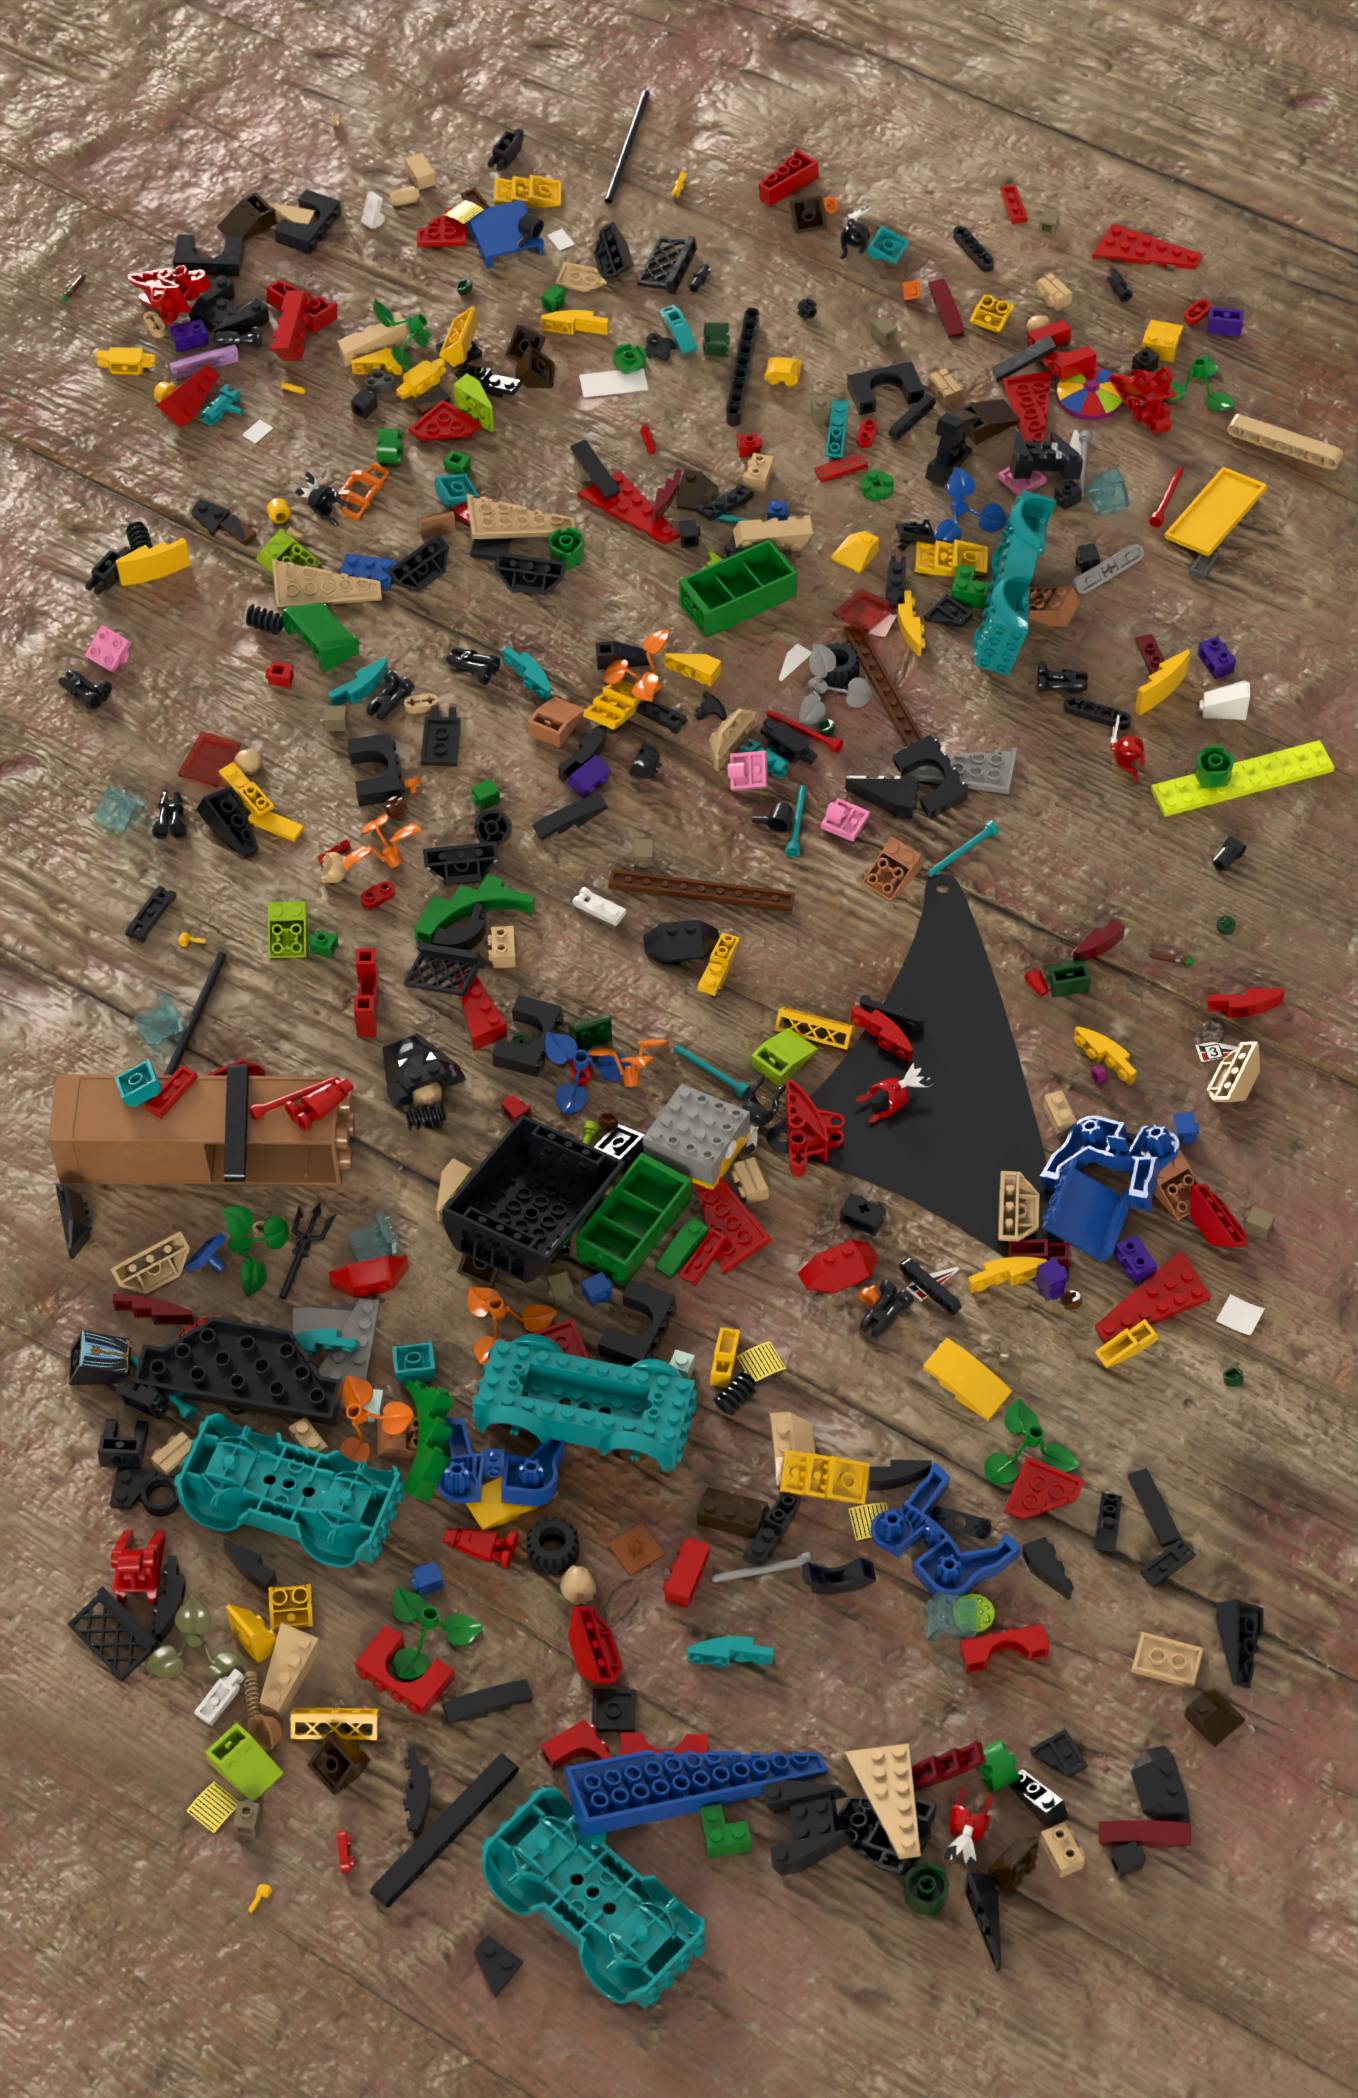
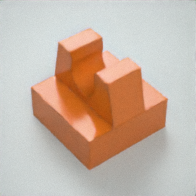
[901,280,921,300]

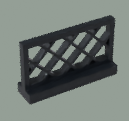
[637,236,698,294]
[403,943,487,997]
[67,1586,160,1682]

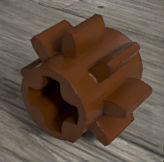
[384,796,407,819]

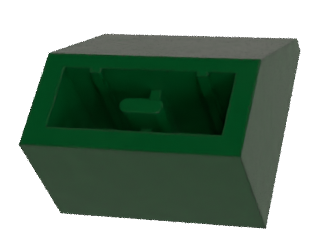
[1043,959,1091,998]
[568,1013,612,1051]

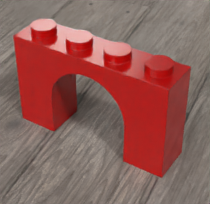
[1026,320,1096,381]
[354,948,379,1037]
[355,1625,455,1717]
[541,1719,612,1771]

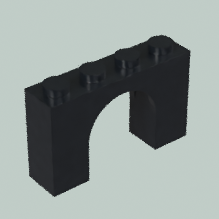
[274,189,342,254]
[173,234,245,276]
[847,361,924,416]
[347,733,405,807]
[893,734,969,820]
[492,995,564,1077]
[598,1280,677,1366]

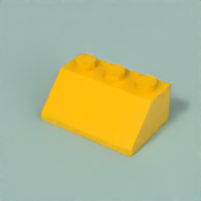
[439,306,478,367]

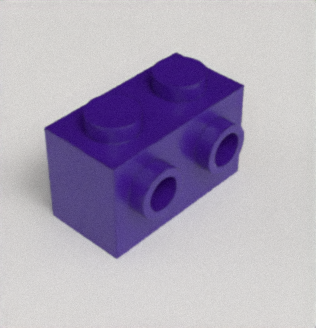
[1207,307,1244,337]
[170,319,209,352]
[1197,636,1236,679]
[567,755,611,798]
[1114,1235,1157,1285]
[1034,1258,1068,1302]

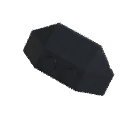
[594,222,634,278]
[387,533,449,592]
[494,552,566,596]
[423,841,499,885]
[643,920,719,962]
[55,1183,93,1259]
[1130,1745,1191,1824]

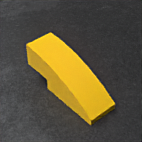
[1095,1319,1159,1368]
[710,1327,740,1387]

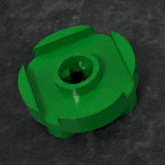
[613,344,646,374]
[859,469,894,501]

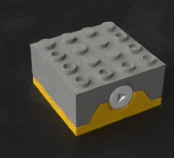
[643,1084,751,1190]

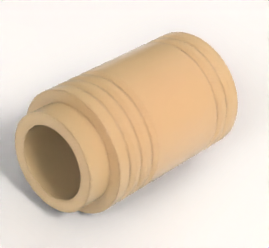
[389,186,420,207]

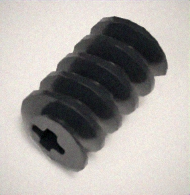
[126,521,153,552]
[246,604,284,635]
[405,1101,446,1131]
[713,1371,756,1416]

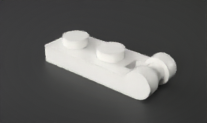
[572,887,626,926]

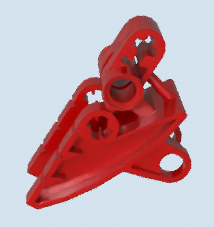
[128,266,211,324]
[1108,367,1177,434]
[786,1080,845,1177]
[111,1530,166,1604]

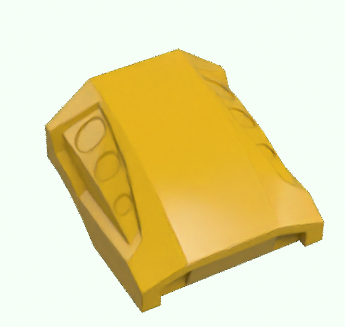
[970,294,1015,333]
[764,357,802,386]
[268,1584,313,1630]

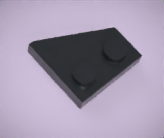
[191,499,230,537]
[897,519,935,543]
[924,594,973,628]
[109,1467,158,1510]
[1029,1729,1088,1778]
[474,1935,523,1997]

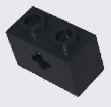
[840,1193,886,1237]

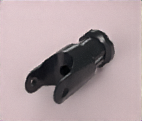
[1107,268,1133,302]

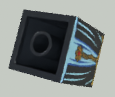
[69,1330,132,1385]

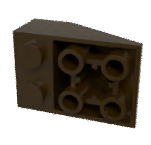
[217,192,276,241]
[959,399,1020,445]
[987,1836,1040,1895]

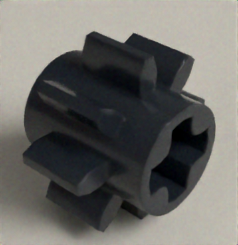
[797,298,817,320]

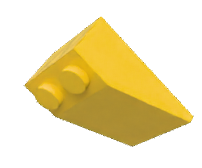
[1141,319,1184,363]
[226,1605,277,1664]

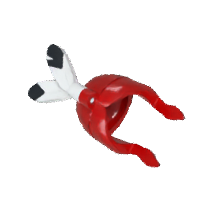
[1110,715,1145,783]
[855,1061,935,1123]
[943,1786,992,1870]

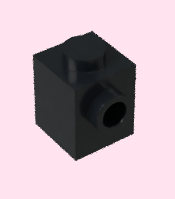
[1132,347,1159,373]
[351,389,378,419]
[1054,480,1082,510]
[678,519,701,548]
[1075,543,1100,573]
[1109,1841,1146,1878]

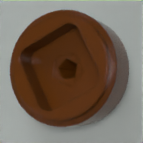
[598,1113,618,1129]
[1061,1290,1082,1310]

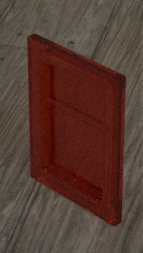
[832,588,897,633]
[178,731,241,787]

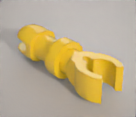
[672,171,687,198]

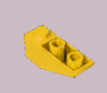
[351,348,403,375]
[664,653,721,687]

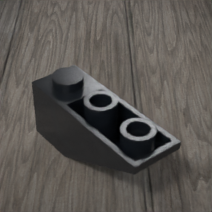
[595,641,650,670]
[1094,1493,1122,1552]
[1021,1537,1074,1600]
[1008,1769,1069,1828]

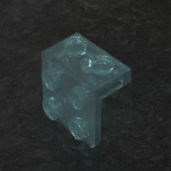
[93,786,147,833]
[133,991,184,1046]
[348,1210,399,1262]
[925,1591,977,1641]

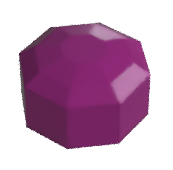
[1091,1065,1107,1085]

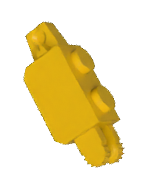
[95,347,156,375]
[396,358,446,399]

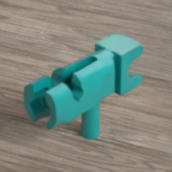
[201,384,243,425]
[739,739,789,779]

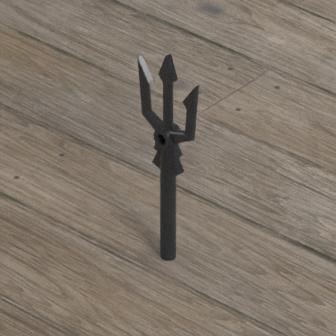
[279,1203,337,1300]

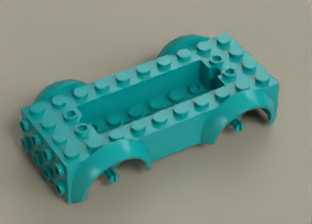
[973,490,1057,675]
[472,1334,698,1472]
[174,1413,405,1568]
[481,1786,706,2009]

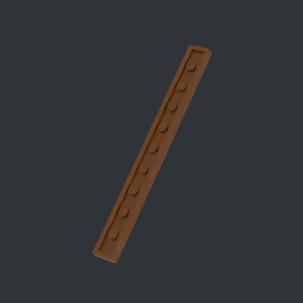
[843,623,923,747]
[608,869,795,912]

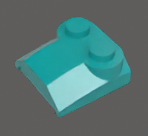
[867,225,910,265]
[434,473,480,509]
[114,1059,162,1107]
[392,1341,436,1384]

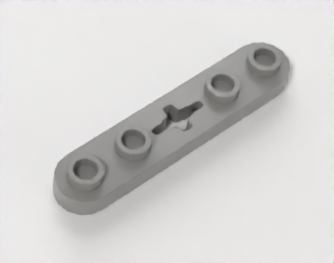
[1072,544,1144,594]

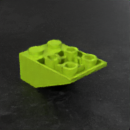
[453,374,494,432]
[255,528,321,573]
[268,901,308,959]
[751,1027,818,1087]
[205,1723,284,1801]

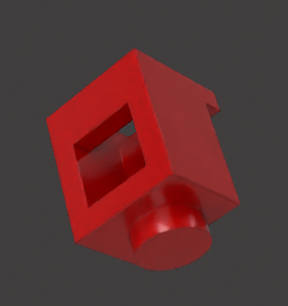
[737,433,763,458]
[266,662,294,690]
[501,1095,531,1125]

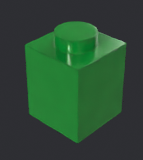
[470,779,500,811]

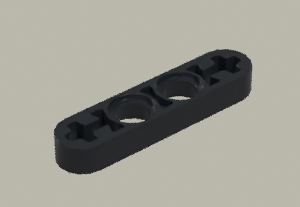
[953,226,994,272]
[889,394,936,440]
[1063,696,1131,730]
[899,1258,962,1315]

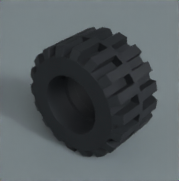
[822,642,860,689]
[526,1517,579,1575]

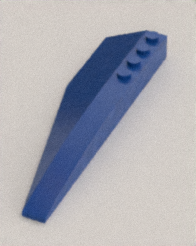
[564,1750,828,1837]

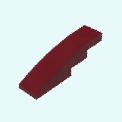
[928,279,965,338]
[651,469,682,523]
[112,1294,194,1325]
[912,1741,986,1791]
[1099,1820,1191,1849]

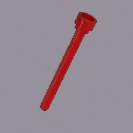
[1149,467,1184,528]
[766,710,843,753]
[249,1077,339,1121]

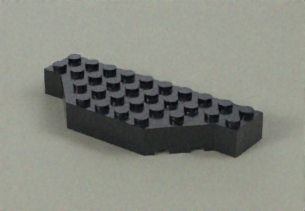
[133,1316,344,1426]

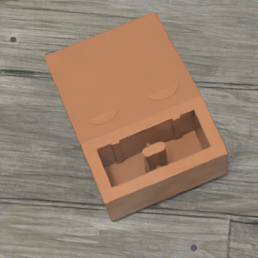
[1028,586,1080,626]
[528,697,585,748]
[861,836,926,902]
[1154,1150,1199,1221]
[377,1415,444,1462]

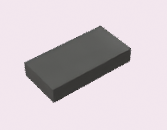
[1189,551,1220,581]

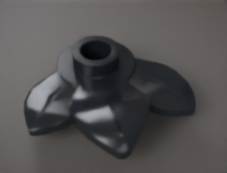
[644,333,677,361]

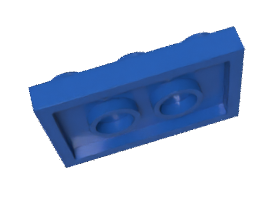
[340,553,397,591]

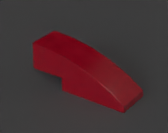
[1072,919,1125,961]
[1008,1239,1071,1268]

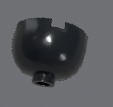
[629,741,662,779]
[474,809,512,846]

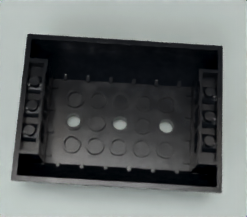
[442,1115,625,1283]

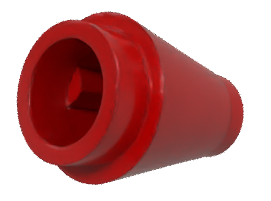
[1024,968,1050,997]

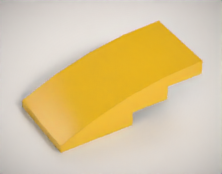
[494,174,561,208]
[116,537,191,586]
[914,540,988,576]
[1135,649,1190,716]
[583,680,642,730]
[923,1338,1012,1421]
[780,1450,870,1505]
[465,1476,558,1530]

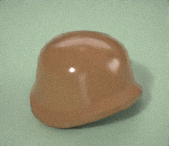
[248,1714,283,1752]

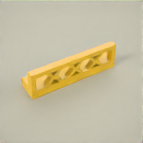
[774,1007,856,1050]
[291,1707,379,1740]

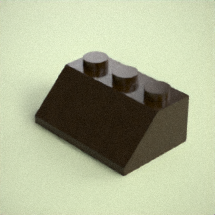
[697,1487,768,1539]

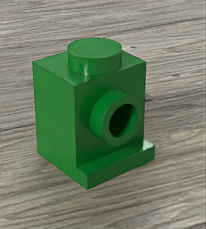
[541,284,567,313]
[443,450,471,474]
[308,930,339,959]

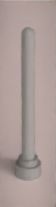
[1078,430,1093,498]
[712,1552,812,1583]

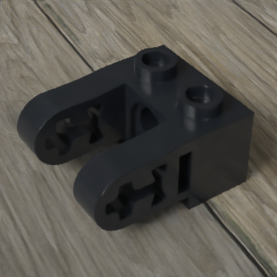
[97,1419,149,1469]

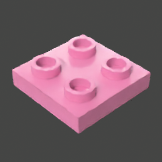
[998,467,1047,496]
[84,625,132,673]
[727,751,768,791]
[821,798,870,842]

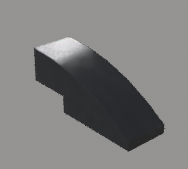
[869,1459,932,1491]
[223,1539,277,1594]

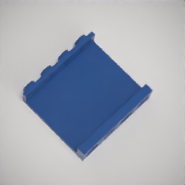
[467,200,544,269]
[1042,1158,1131,1263]

